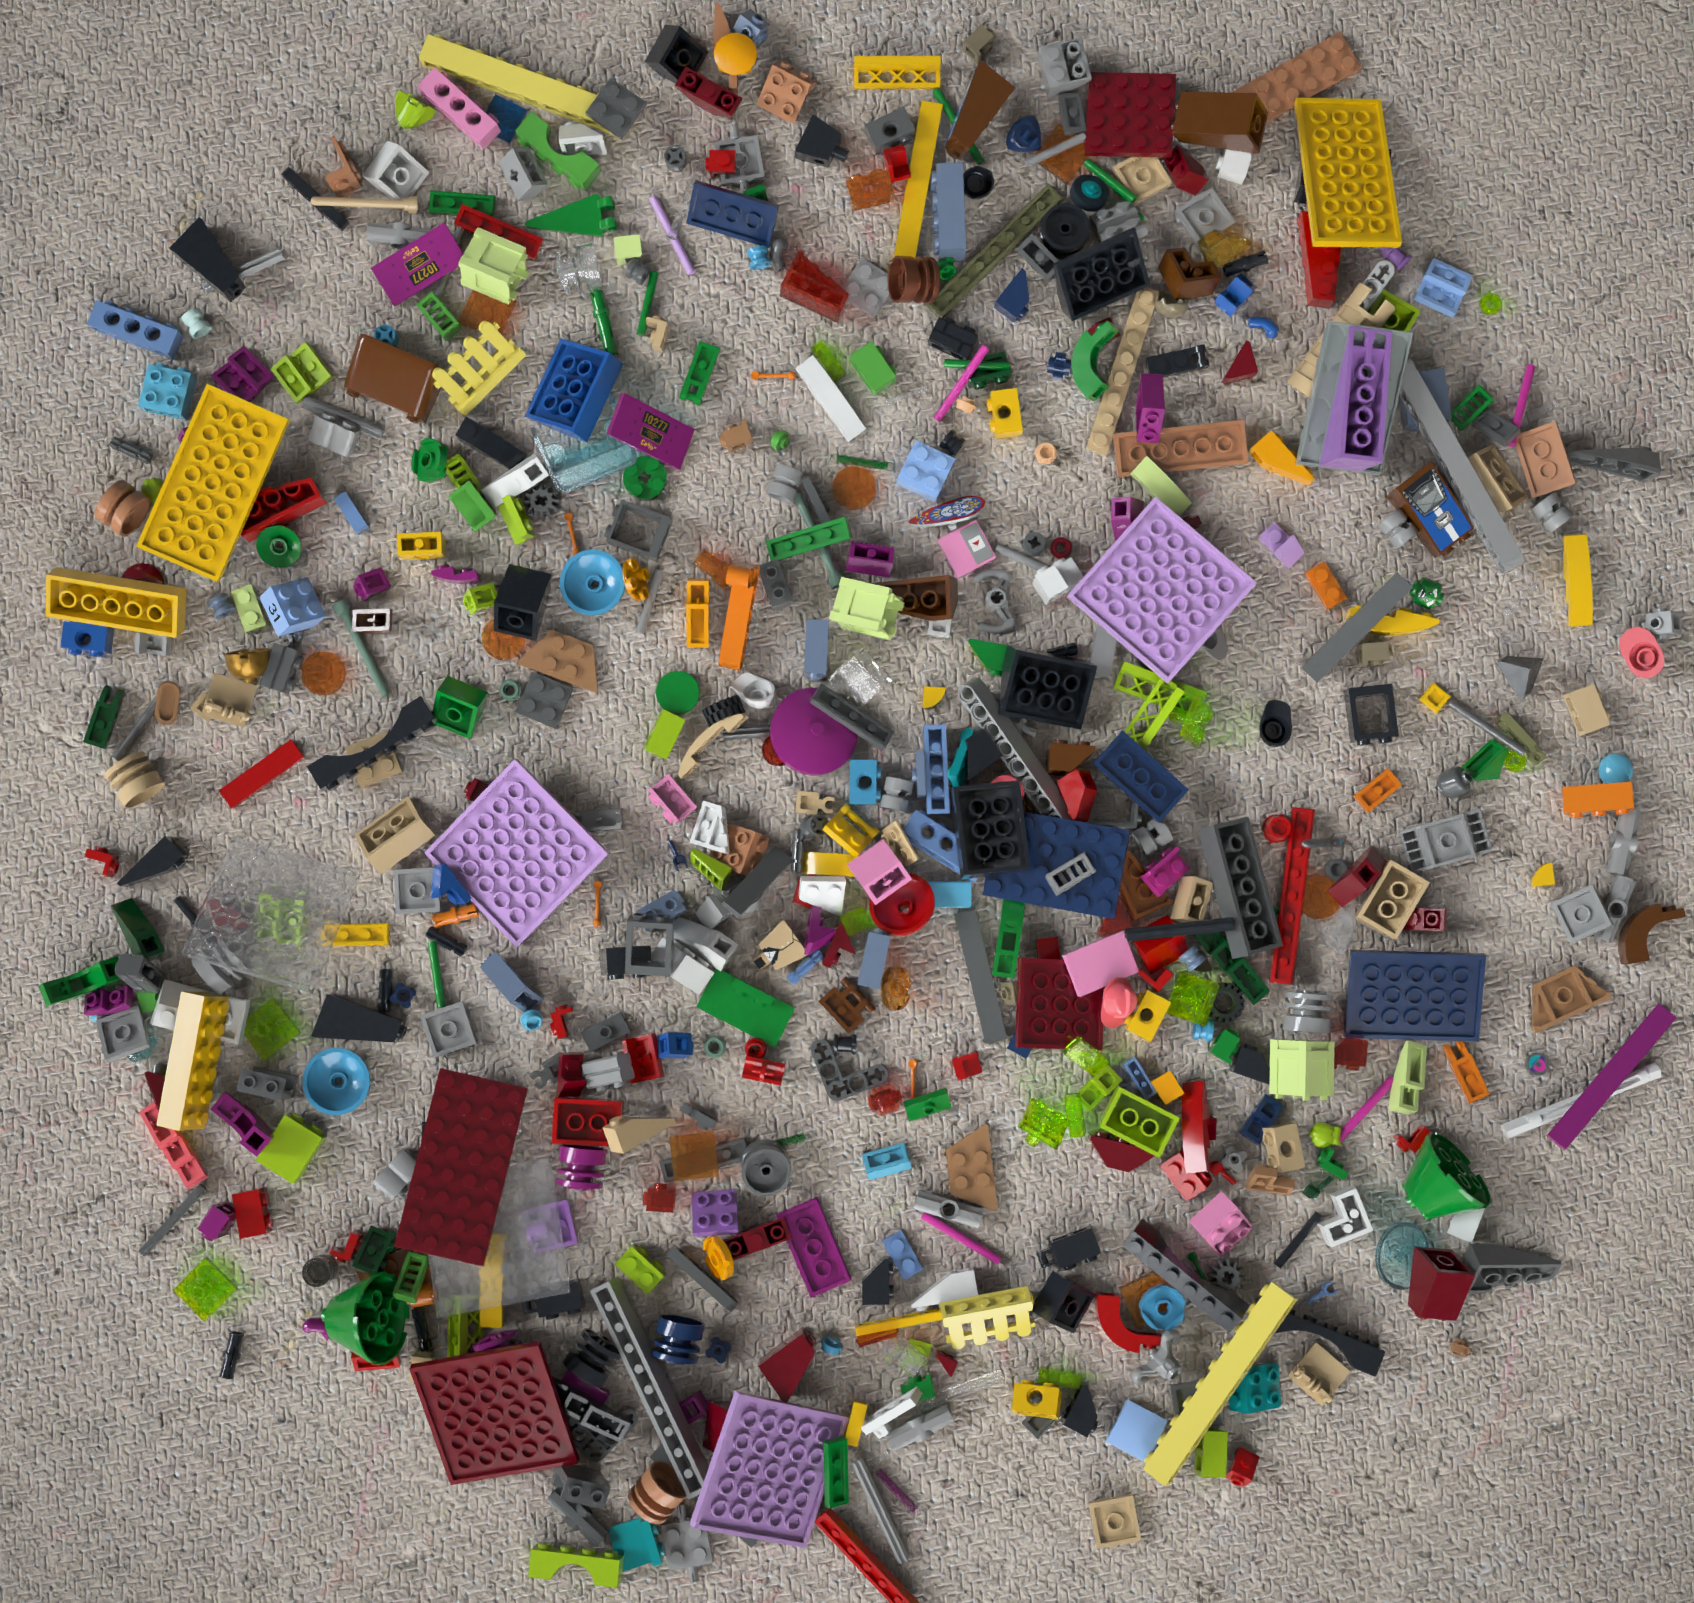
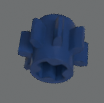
[1047,352,1071,380]

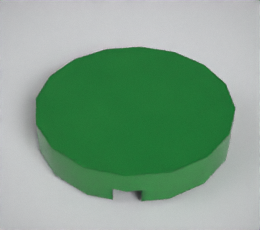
[656,671,700,715]

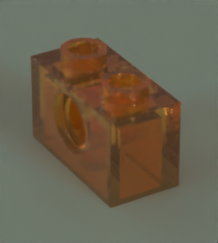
[846,169,894,212]

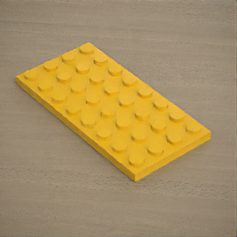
[1294,98,1402,248]
[136,384,290,583]

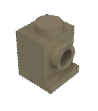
[963,24,996,65]
[1357,642,1393,668]

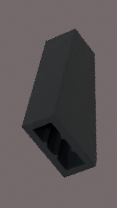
[169,217,246,302]
[311,994,407,1043]

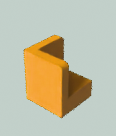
[1150,1071,1184,1105]

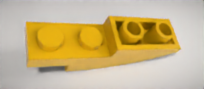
[1345,606,1440,636]

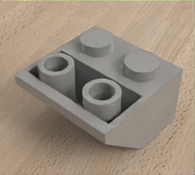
[1037,37,1092,98]

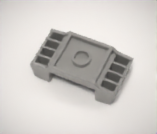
[1399,809,1493,873]

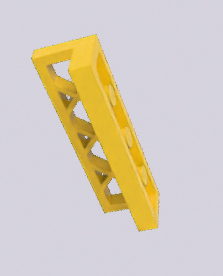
[854,56,941,90]

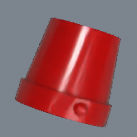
[1261,814,1291,844]

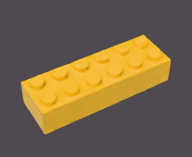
[46,567,187,638]
[157,991,230,1131]

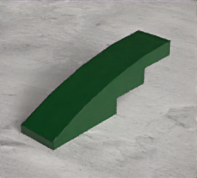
[1193,932,1270,1005]

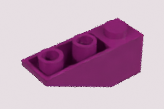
[1111,496,1144,541]

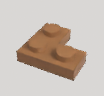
[1245,1164,1295,1196]

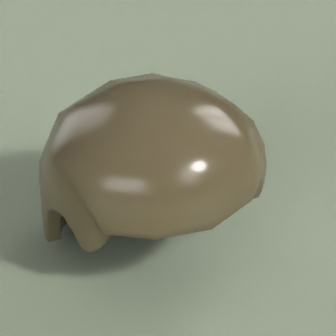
[1155,291,1189,318]

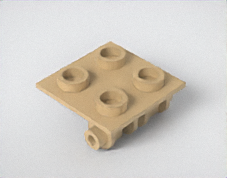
[201,673,257,728]
[880,820,919,868]
[1287,1342,1350,1406]

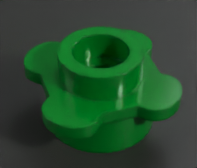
[937,257,957,280]

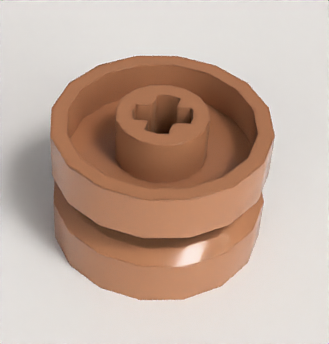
[94,480,151,537]

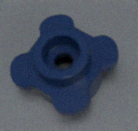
[390,983,416,1008]
[705,1337,732,1363]

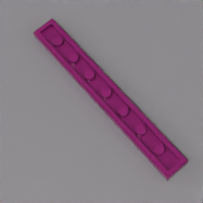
[1546,1003,1677,1151]

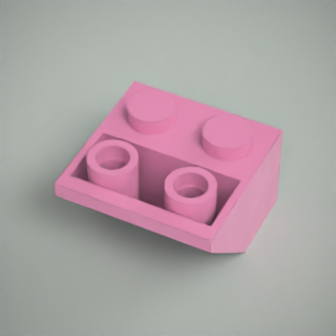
[847,839,912,905]
[1188,1191,1253,1258]

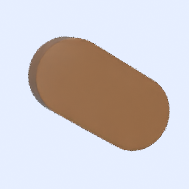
[155,681,180,725]

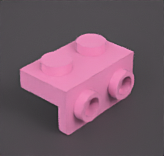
[648,774,697,825]

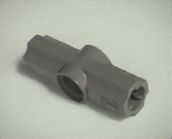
[546,1487,609,1547]

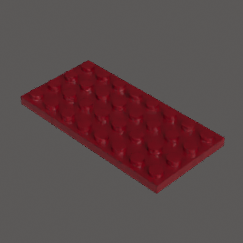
[394,1068,528,1267]

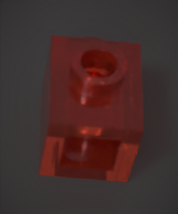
[643,1183,676,1213]

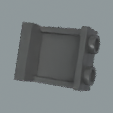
[236,1066,298,1101]
[551,1465,611,1509]

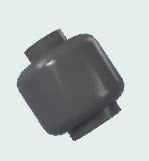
[1437,766,1472,798]

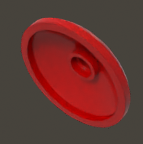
[869,873,935,936]

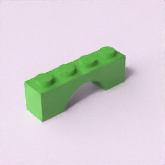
[515,111,601,191]

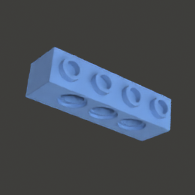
[87,300,184,360]
[923,724,950,816]
[902,810,978,883]

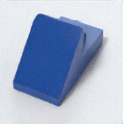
[431,863,471,905]

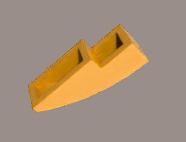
[686,578,710,648]

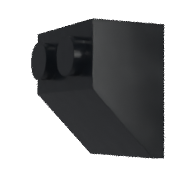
[644,25,709,84]
[1032,1271,1096,1334]

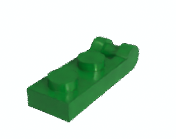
[679,341,720,406]

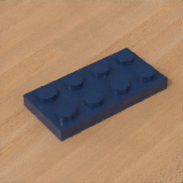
[686,180,779,248]
[1092,730,1189,823]

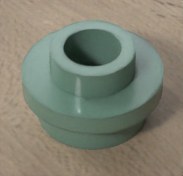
[499,679,522,701]
[704,1036,726,1058]

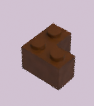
[1158,247,1222,300]

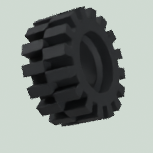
[702,695,745,727]
[1202,983,1245,1023]

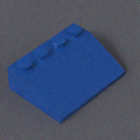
[525,338,623,442]

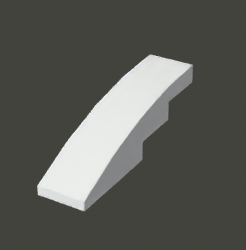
[795,355,866,442]

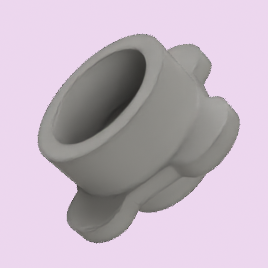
[1221,1146,1247,1172]

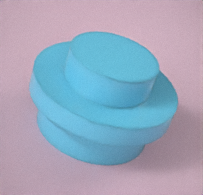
[520,1009,543,1031]

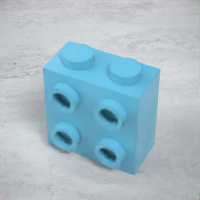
[138,363,197,420]

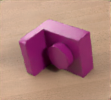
[353,567,391,602]

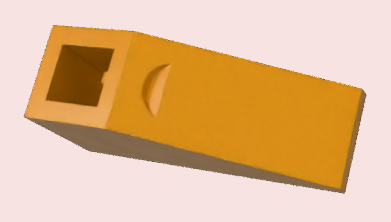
[1248,430,1315,486]

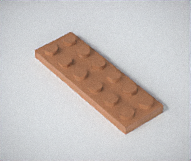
[1231,32,1362,124]
[1113,420,1248,478]

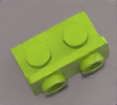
[615,1243,666,1295]

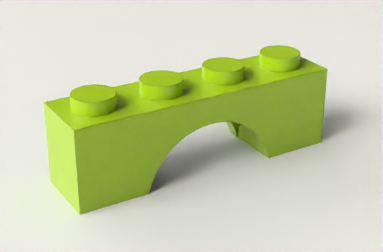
[528,1542,624,1588]

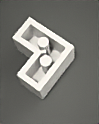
[1032,557,1083,605]
[651,938,714,995]
[1318,1186,1373,1247]

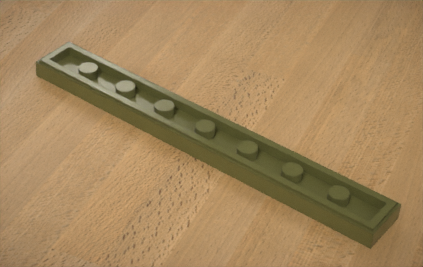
[926,183,1064,319]

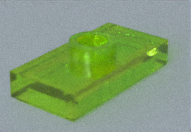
[1062,1036,1110,1077]

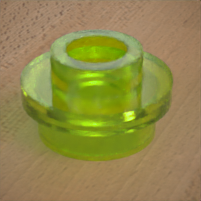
[1479,293,1502,315]
[1504,750,1527,772]

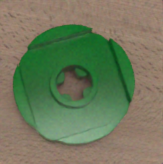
[411,438,448,483]
[623,456,667,501]

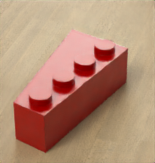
[1297,211,1341,309]
[241,478,327,543]

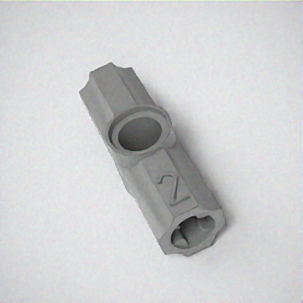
[367,222,432,249]
[1606,809,1641,877]
[1592,875,1636,944]
[913,1190,984,1228]
[886,1403,954,1452]

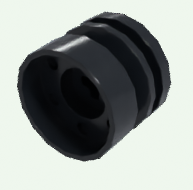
[562,1328,621,1388]

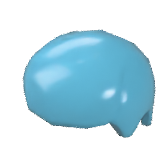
[1598,753,1634,784]

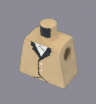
[753,920,807,971]

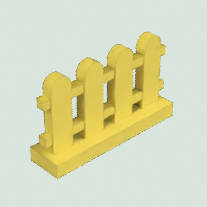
[432,321,526,416]
[939,1286,1035,1349]

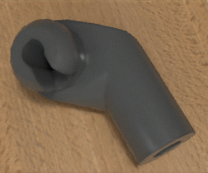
[769,238,788,272]

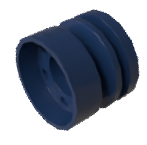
[651,1314,705,1365]

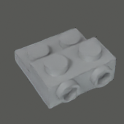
[1089,201,1148,242]

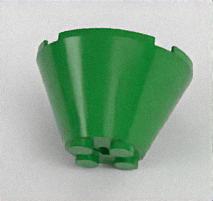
[1402,1132,1492,1221]
[321,1272,409,1365]

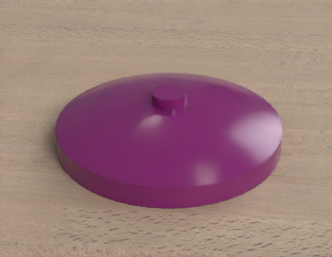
[770,687,858,776]

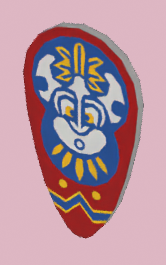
[909,496,986,530]

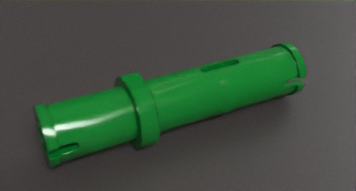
[589,290,618,356]

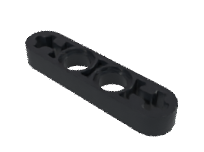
[281,166,350,232]

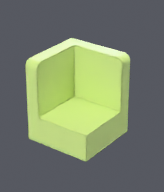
[614,234,642,265]

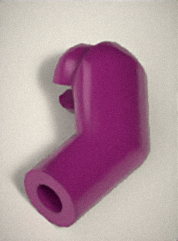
[302,1318,329,1341]

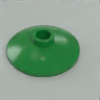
[256,525,301,568]

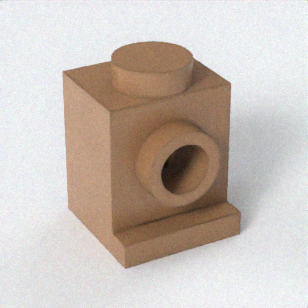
[718,418,753,453]

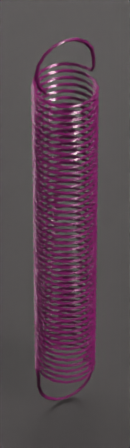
[872,1466,921,1515]

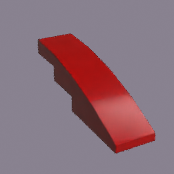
[1182,1080,1211,1174]

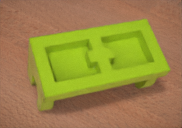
[643,709,685,760]
[1194,1427,1228,1478]

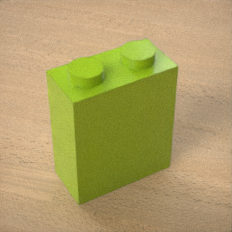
[255,1112,327,1184]

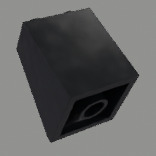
[494,564,552,641]

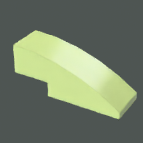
[1130,456,1192,517]
[1388,1041,1427,1115]

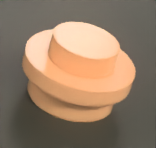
[955,396,976,414]
[1035,442,1057,464]

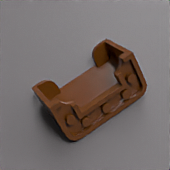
[344,333,442,424]

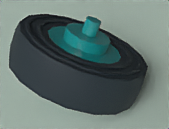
[1070,174,1109,212]

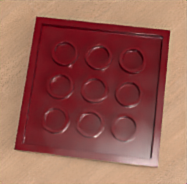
[1085,72,1176,158]
[1015,958,1105,1051]

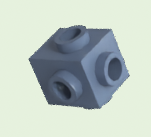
[731,9,770,46]

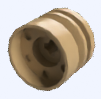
[104,751,165,809]

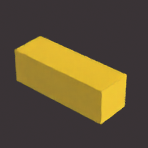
[844,1399,868,1447]

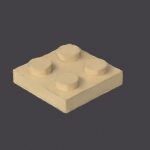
[1112,157,1172,206]
[345,731,403,788]
[1088,1493,1142,1549]

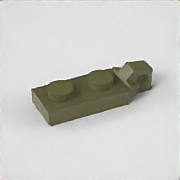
[1496,712,1547,765]

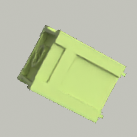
[458,227,529,305]
[829,577,905,641]
[1269,1040,1335,1101]

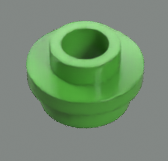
[770,430,790,452]

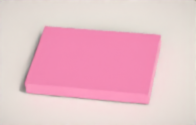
[1062,931,1139,997]

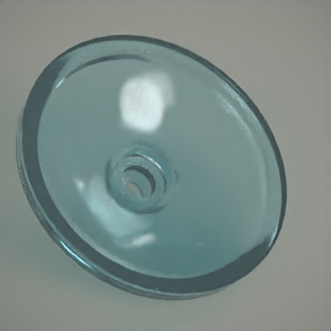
[1375,1221,1429,1290]

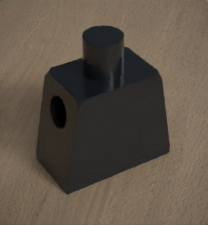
[795,115,850,168]

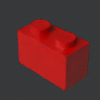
[232,1187,274,1239]

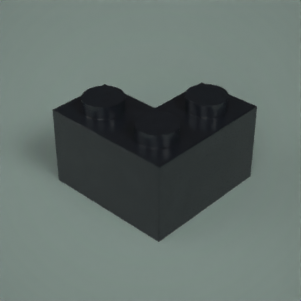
[599,945,651,980]

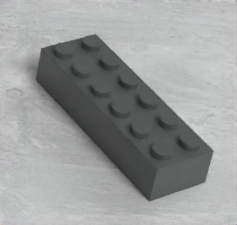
[1198,817,1283,959]

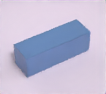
[334,491,370,535]
[1122,1057,1157,1100]

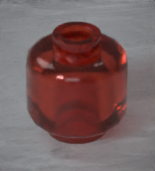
[868,1084,902,1116]

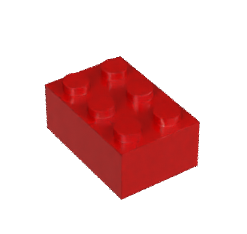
[552,1097,624,1146]

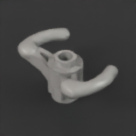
[974,569,1016,634]
[1132,1329,1182,1385]

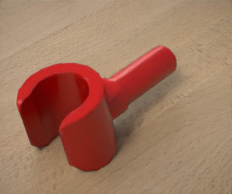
[1209,1161,1237,1185]

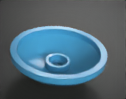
[560,549,625,616]
[302,1048,371,1115]

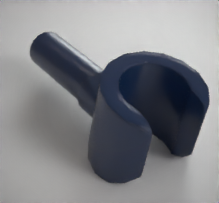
[668,840,688,872]

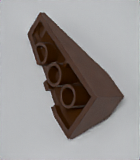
[871,575,958,621]

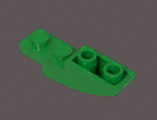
[992,899,1025,979]

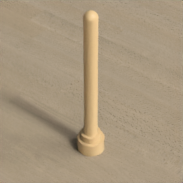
[311,196,417,214]

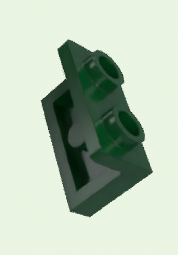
[964,351,1012,390]
[352,1225,396,1276]

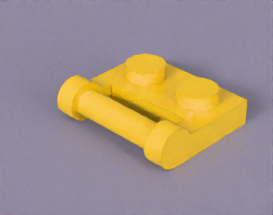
[822,803,880,858]

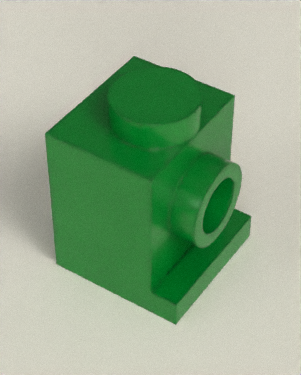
[1208,1028,1241,1064]
[900,1371,935,1401]

